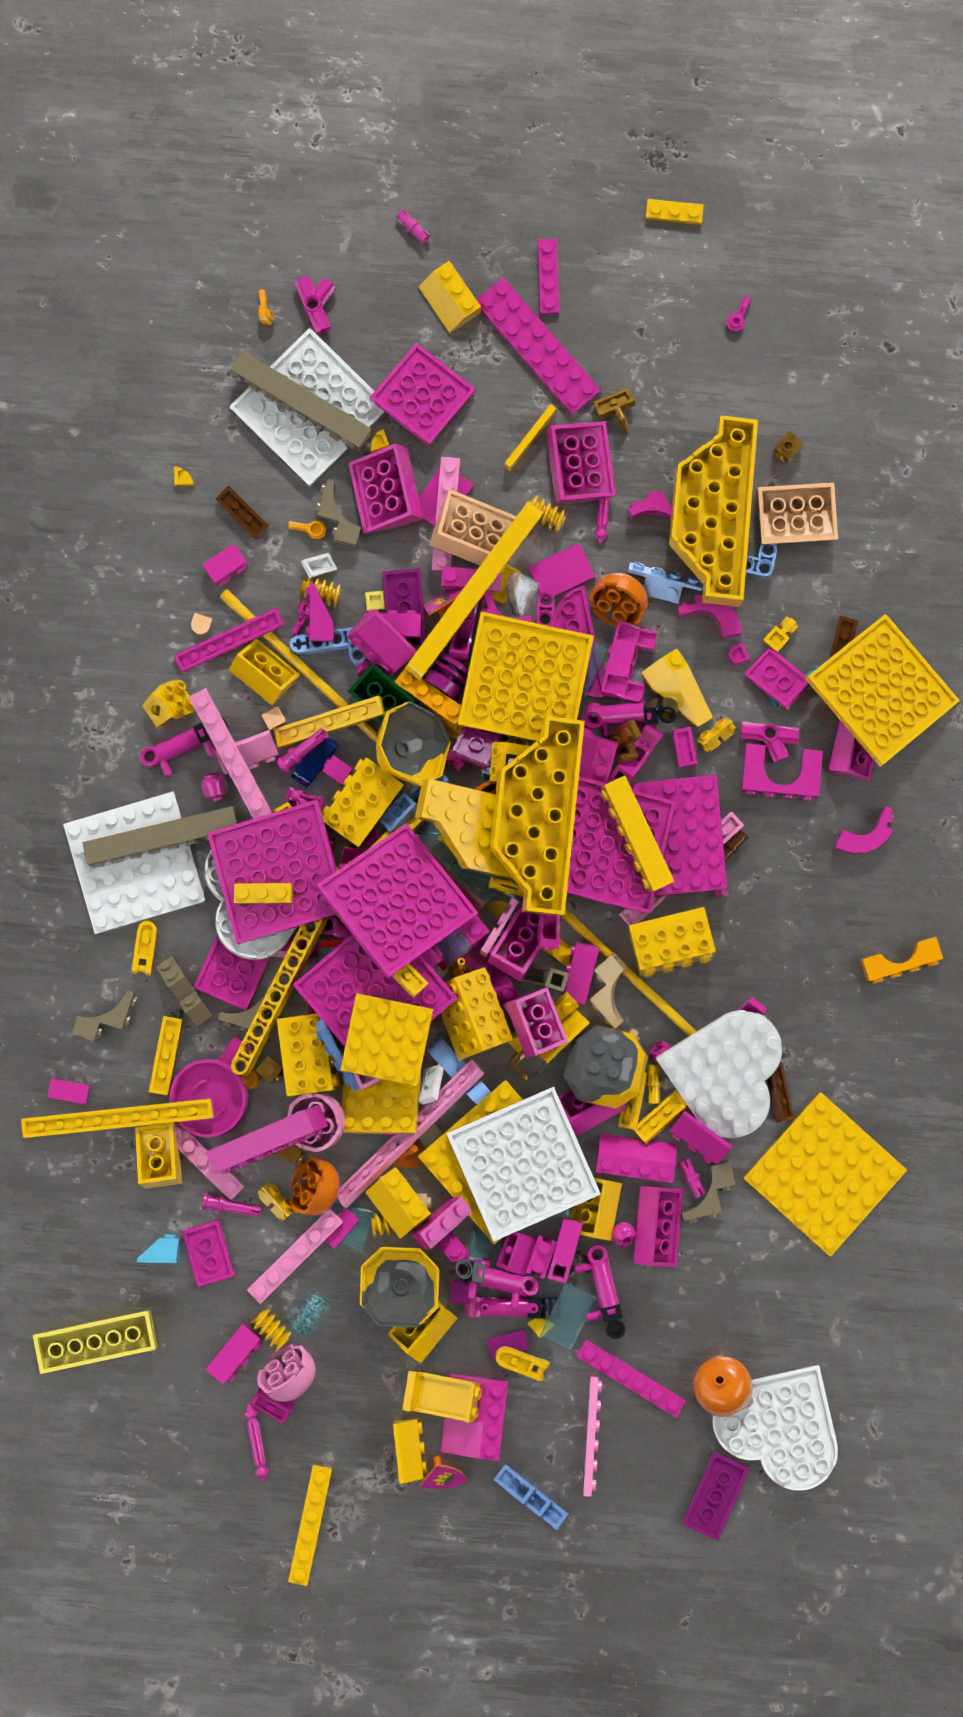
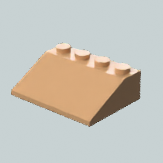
[756,482,838,545]
[430,489,517,566]

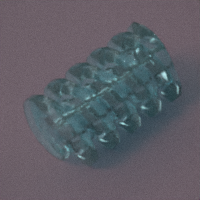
[288,1293,330,1336]

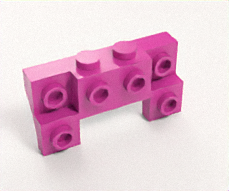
[601,621,658,703]

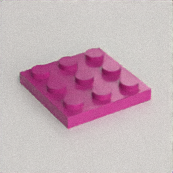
[193,935,270,1011]

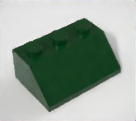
[347,663,416,721]

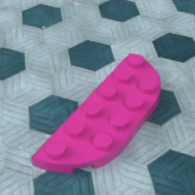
[554,586,607,698]

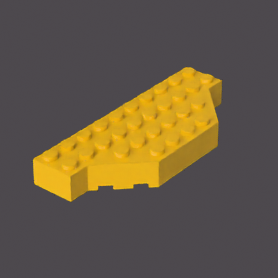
[669,415,758,607]
[490,716,585,916]
[415,779,515,881]

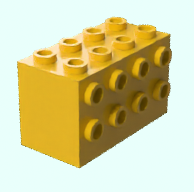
[322,757,404,848]
[628,907,716,978]
[440,967,513,1061]
[277,1013,341,1097]

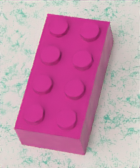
[487,903,542,982]

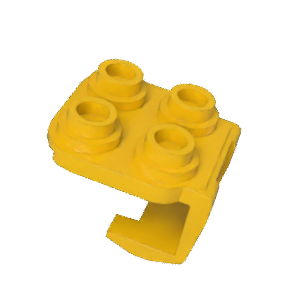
[142,680,195,728]

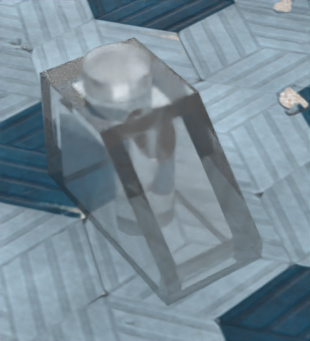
[506,573,540,617]

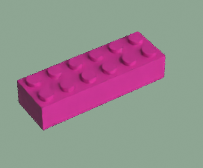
[206,1105,328,1175]

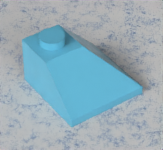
[137,1234,181,1263]

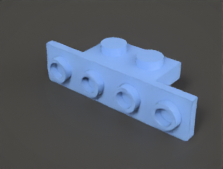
[628,562,703,604]

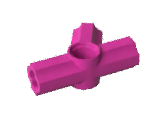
[294,276,336,335]
[740,722,799,763]

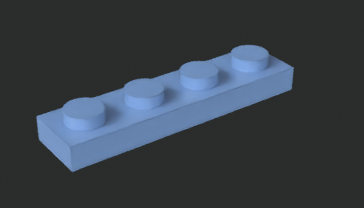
[315,1019,360,1091]

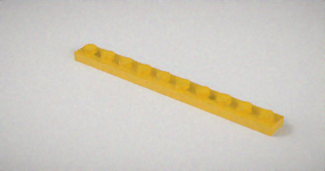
[21,1098,214,1138]

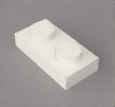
[418,1064,444,1105]

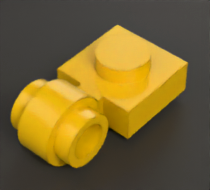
[763,617,799,653]

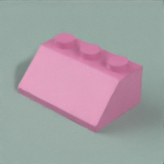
[215,730,279,778]

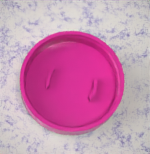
[170,1059,249,1137]

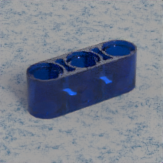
[291,736,339,788]

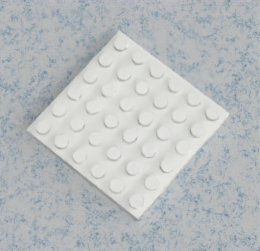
[229,328,385,487]
[63,791,206,934]
[447,1087,601,1241]

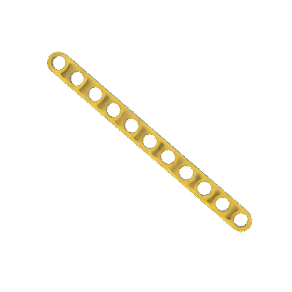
[405,501,544,680]
[231,918,329,1075]

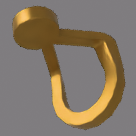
[509,1050,531,1083]

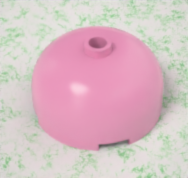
[287,1092,345,1152]
[257,1343,316,1402]

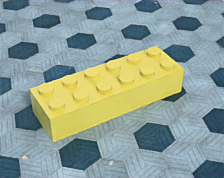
[33,1309,158,1374]

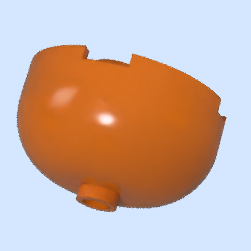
[589,573,648,627]
[289,1156,339,1216]
[693,1356,753,1417]

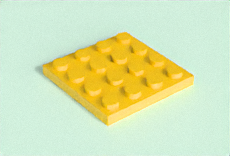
[341,993,434,1086]
[342,1073,421,1134]

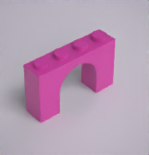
[741,744,823,801]

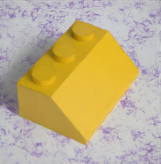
[418,261,481,333]
[228,639,300,705]
[538,1009,590,1064]
[365,1167,432,1239]
[570,1178,622,1241]
[387,1301,458,1363]
[393,1418,427,1484]

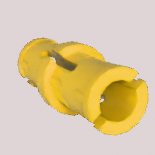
[488,876,524,897]
[646,1065,662,1104]

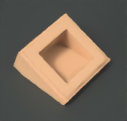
[261,706,287,732]

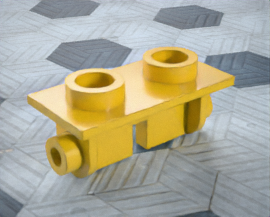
[696,717,737,753]
[257,1181,294,1221]

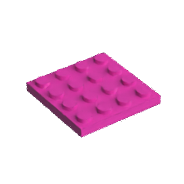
[369,343,476,446]

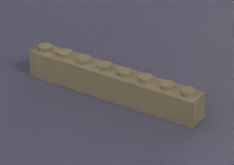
[230,350,372,451]
[82,806,238,868]

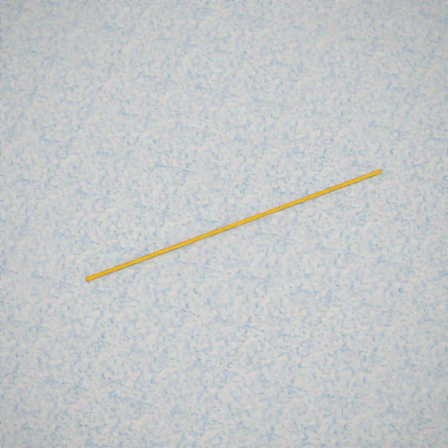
[220,589,771,1100]

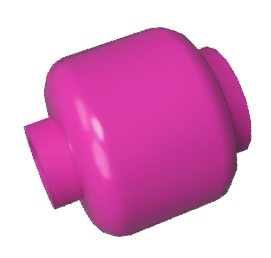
[201,772,228,802]

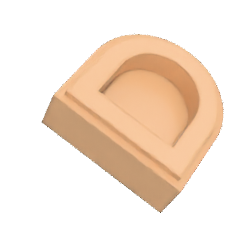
[191,613,213,635]

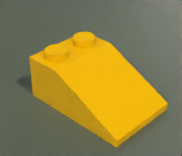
[135,1122,182,1189]

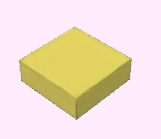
[365,591,386,611]

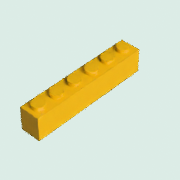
[601,776,674,892]

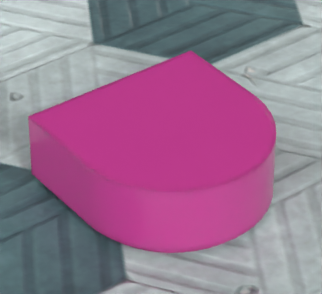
[728,642,751,665]

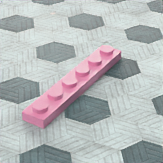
[432,457,460,572]
[153,1122,245,1200]
[247,1208,344,1304]
[583,1376,602,1497]

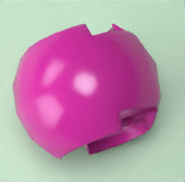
[649,1041,672,1065]
[612,1222,636,1247]

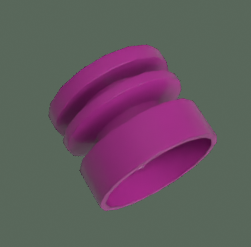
[423,653,469,702]

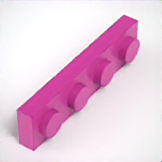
[538,239,559,315]

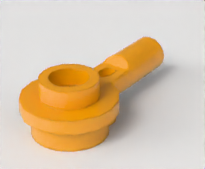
[258,289,274,326]
[288,521,326,540]
[449,958,468,978]
[242,1050,260,1089]

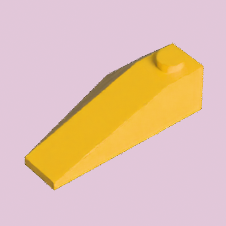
[640,649,713,728]

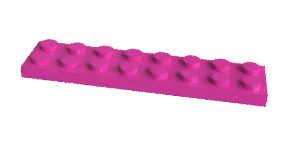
[476,278,601,416]

